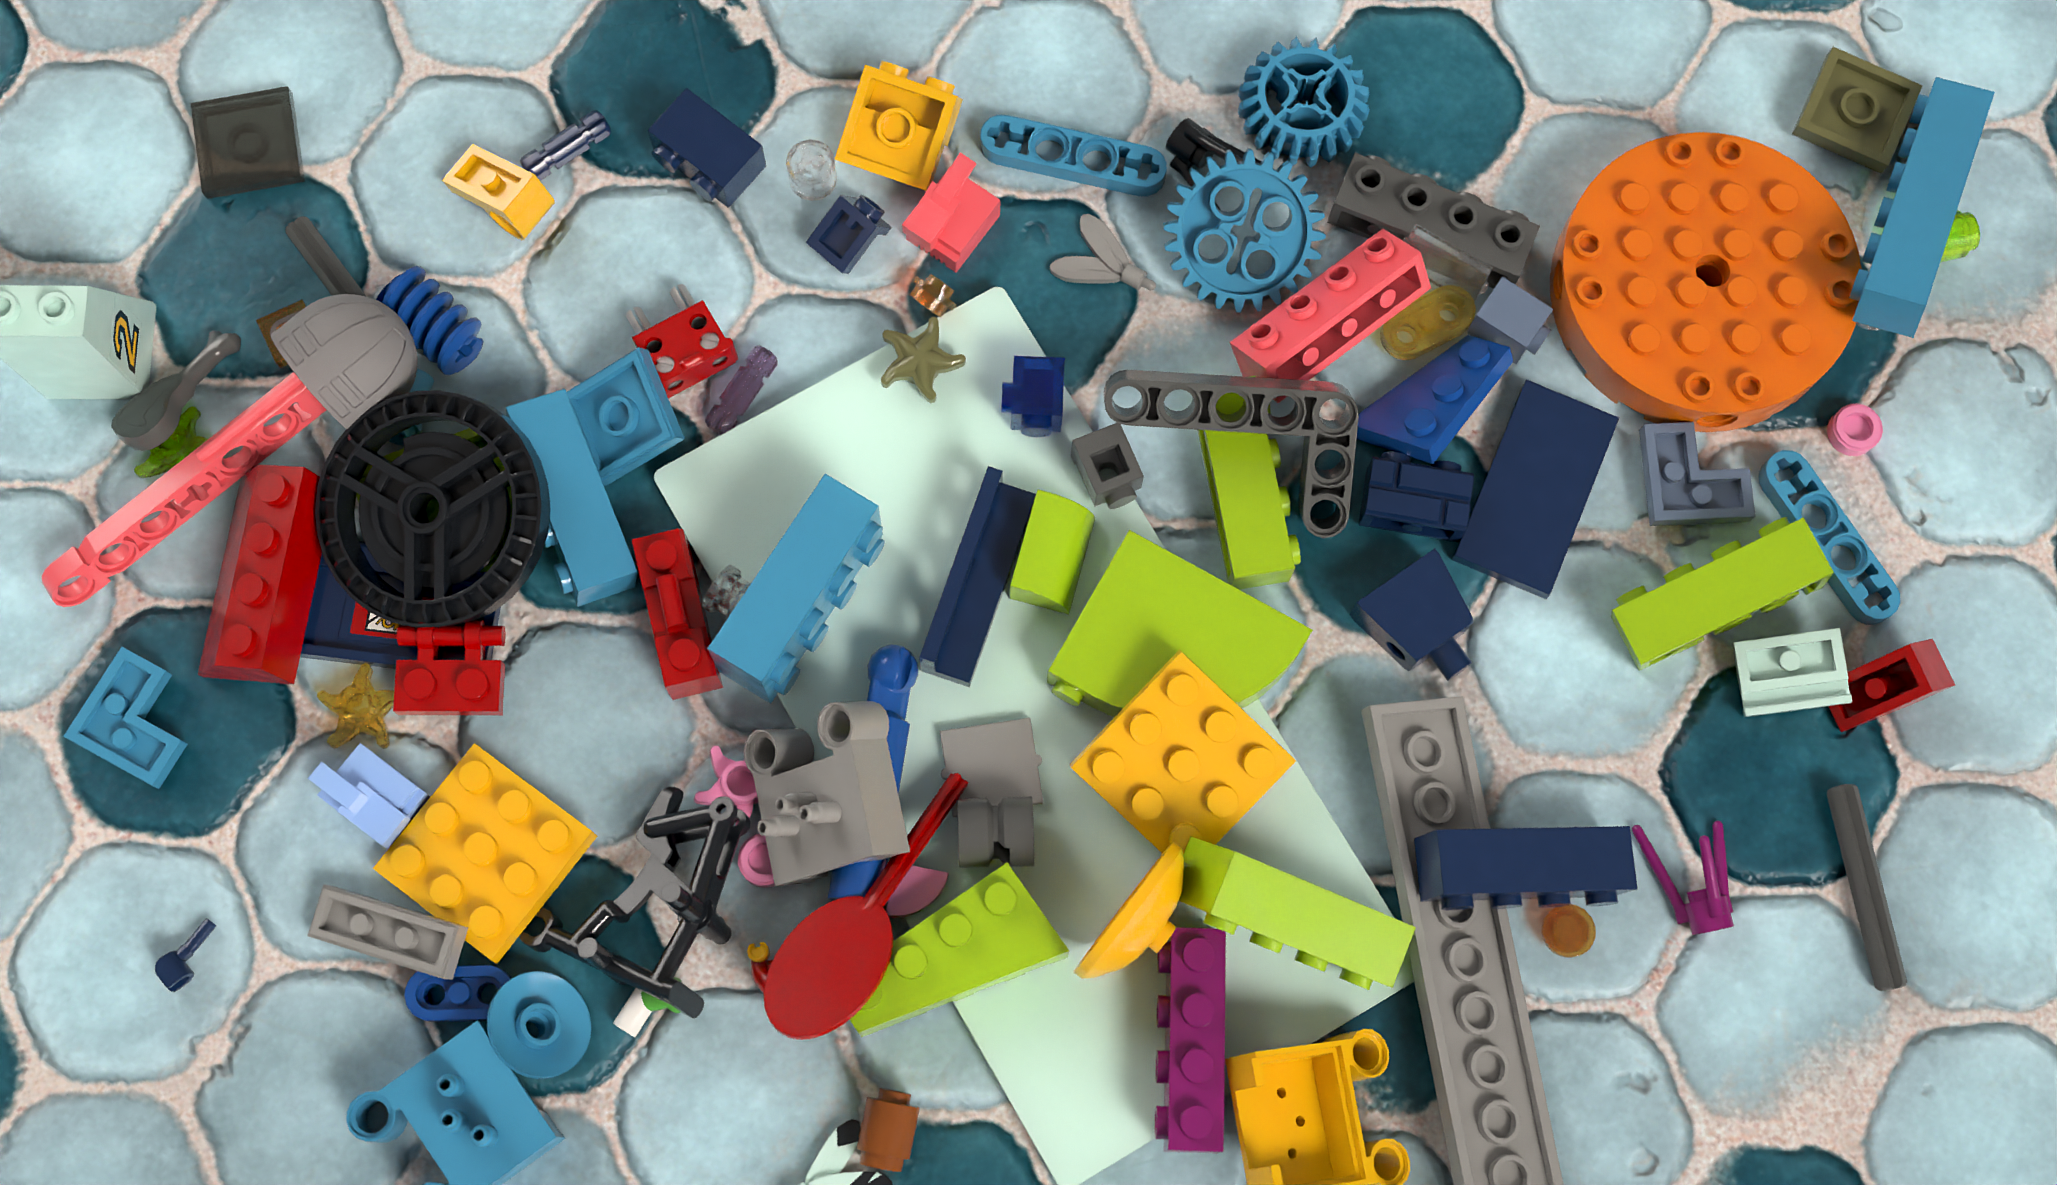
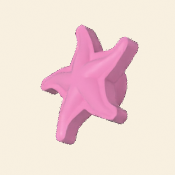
[694,746,758,826]

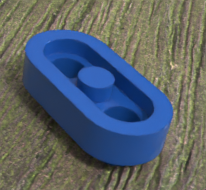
[405,965,512,1022]

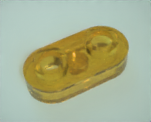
[1380,285,1476,360]

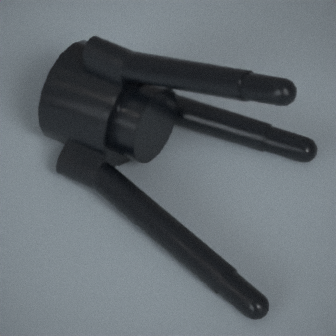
[1165,118,1261,210]

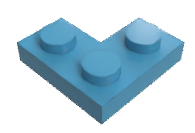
[63,647,187,789]

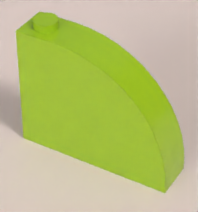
[1047,530,1312,717]

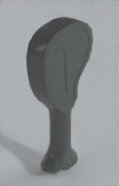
[111,331,241,451]

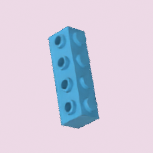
[506,389,638,607]

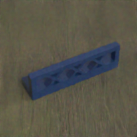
[919,466,1036,687]

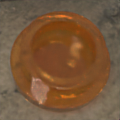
[909,274,957,318]
[1541,904,1596,958]

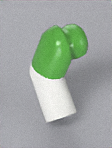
[613,977,682,1037]

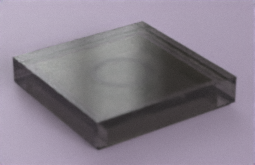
[190,86,305,199]

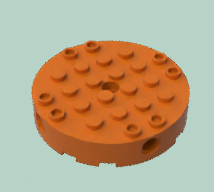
[1550,132,1862,432]

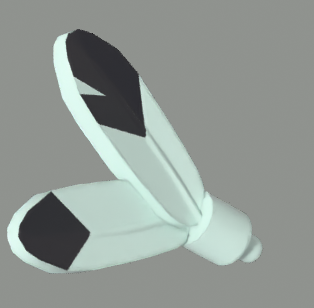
[798,1119,893,1185]

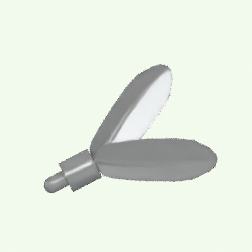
[1050,214,1156,290]

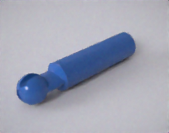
[828,644,918,901]

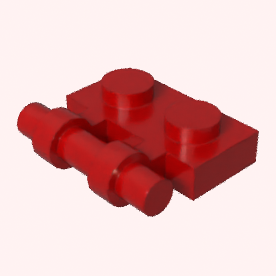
[393,620,506,715]

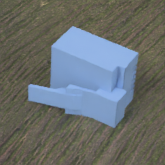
[307,743,430,849]

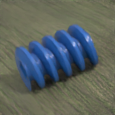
[376,266,484,375]

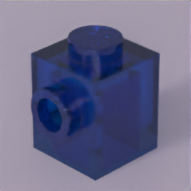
[1001,356,1065,437]

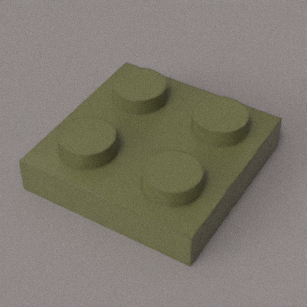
[1792,47,1923,174]

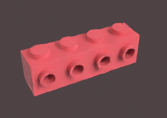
[1230,228,1431,403]

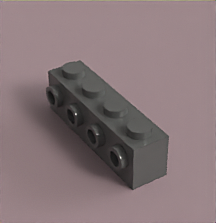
[1327,153,1540,289]

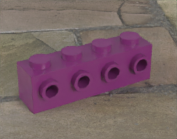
[1154,927,1226,1154]

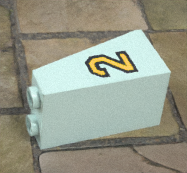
[0,285,156,399]

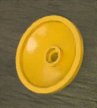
[1074,842,1184,979]

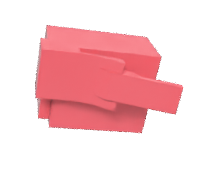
[902,152,1000,273]

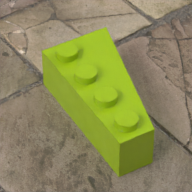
[850,862,1070,1037]

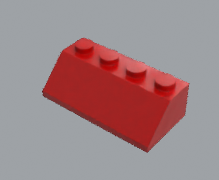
[198,464,322,684]

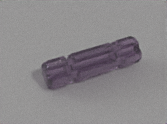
[705,345,778,435]

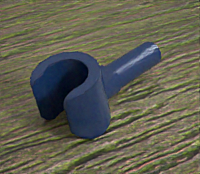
[155,918,216,992]

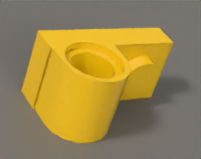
[442,144,555,240]

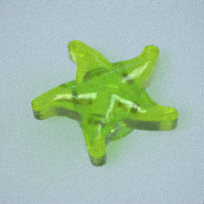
[134,406,208,478]

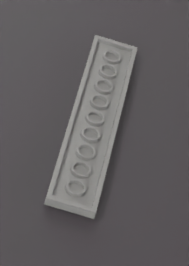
[1361,696,1564,1185]

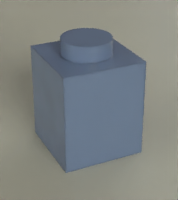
[1466,277,1553,364]

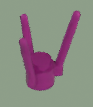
[1632,821,1734,935]

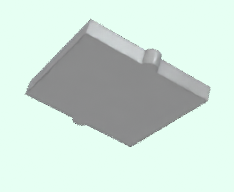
[940,718,1043,817]

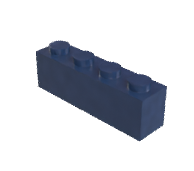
[1414,826,1638,911]

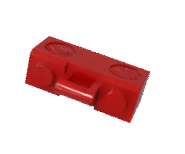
[632,528,723,700]

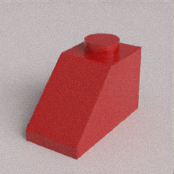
[1829,638,1955,732]

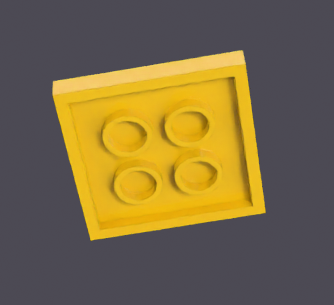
[1070,649,1296,854]
[373,743,598,964]

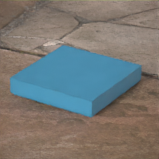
[566,347,685,486]

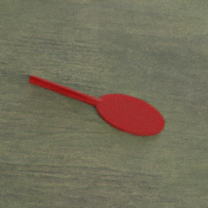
[764,772,968,1040]

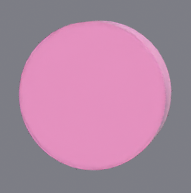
[1827,404,1883,456]
[738,834,775,888]

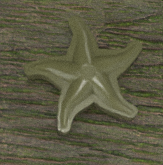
[881,317,966,403]

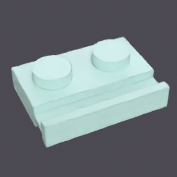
[1732,628,1852,717]

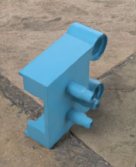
[346,1020,565,1185]

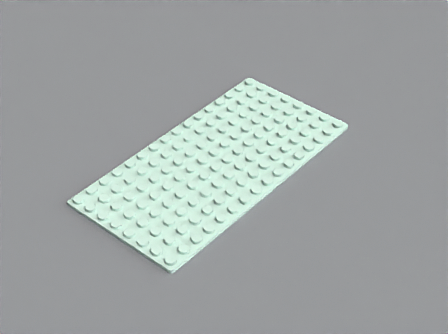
[654,287,1414,1185]

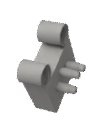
[744,701,910,886]

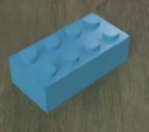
[708,474,885,704]

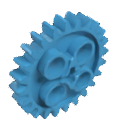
[1163,148,1326,313]

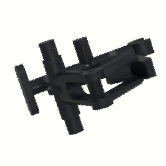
[519,787,751,1018]

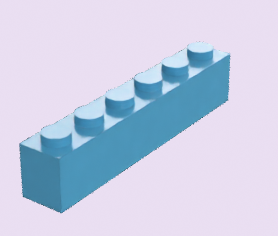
[1849,77,1995,338]

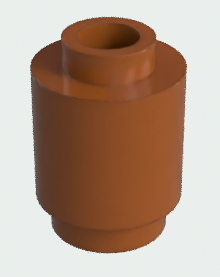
[857,1088,920,1172]

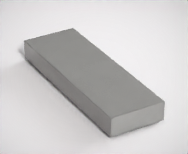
[308,884,468,980]

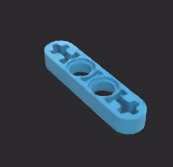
[980,115,1167,197]
[1758,450,1900,625]

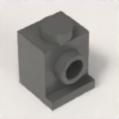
[1070,423,1144,509]

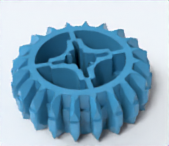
[1238,36,1370,169]

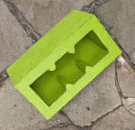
[1010,489,1095,615]

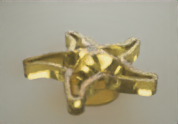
[317,663,394,749]

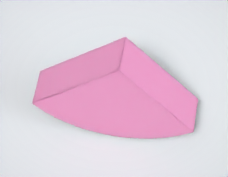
[886,866,949,918]

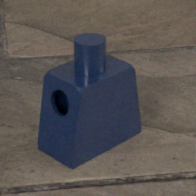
[1349,548,1474,681]

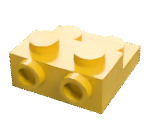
[835,61,963,191]

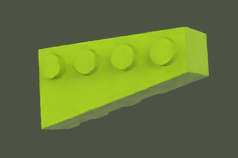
[1611,517,1834,671]
[1179,836,1416,990]

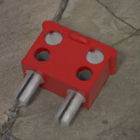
[626,284,738,398]

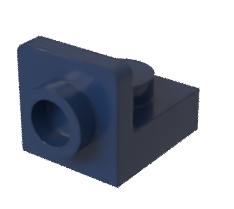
[806,195,892,274]

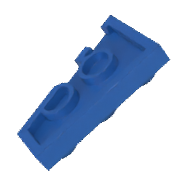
[1357,335,1513,464]

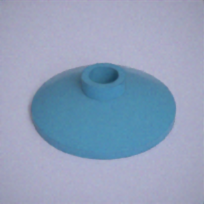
[487,971,591,1079]

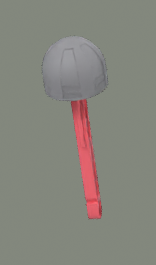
[42,294,417,607]

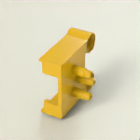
[1225,1029,1410,1185]

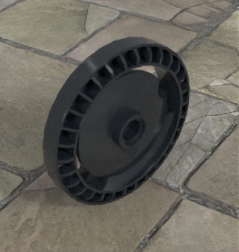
[315,390,551,628]

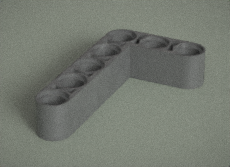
[1104,370,1359,538]

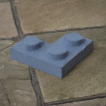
[1639,422,1756,526]

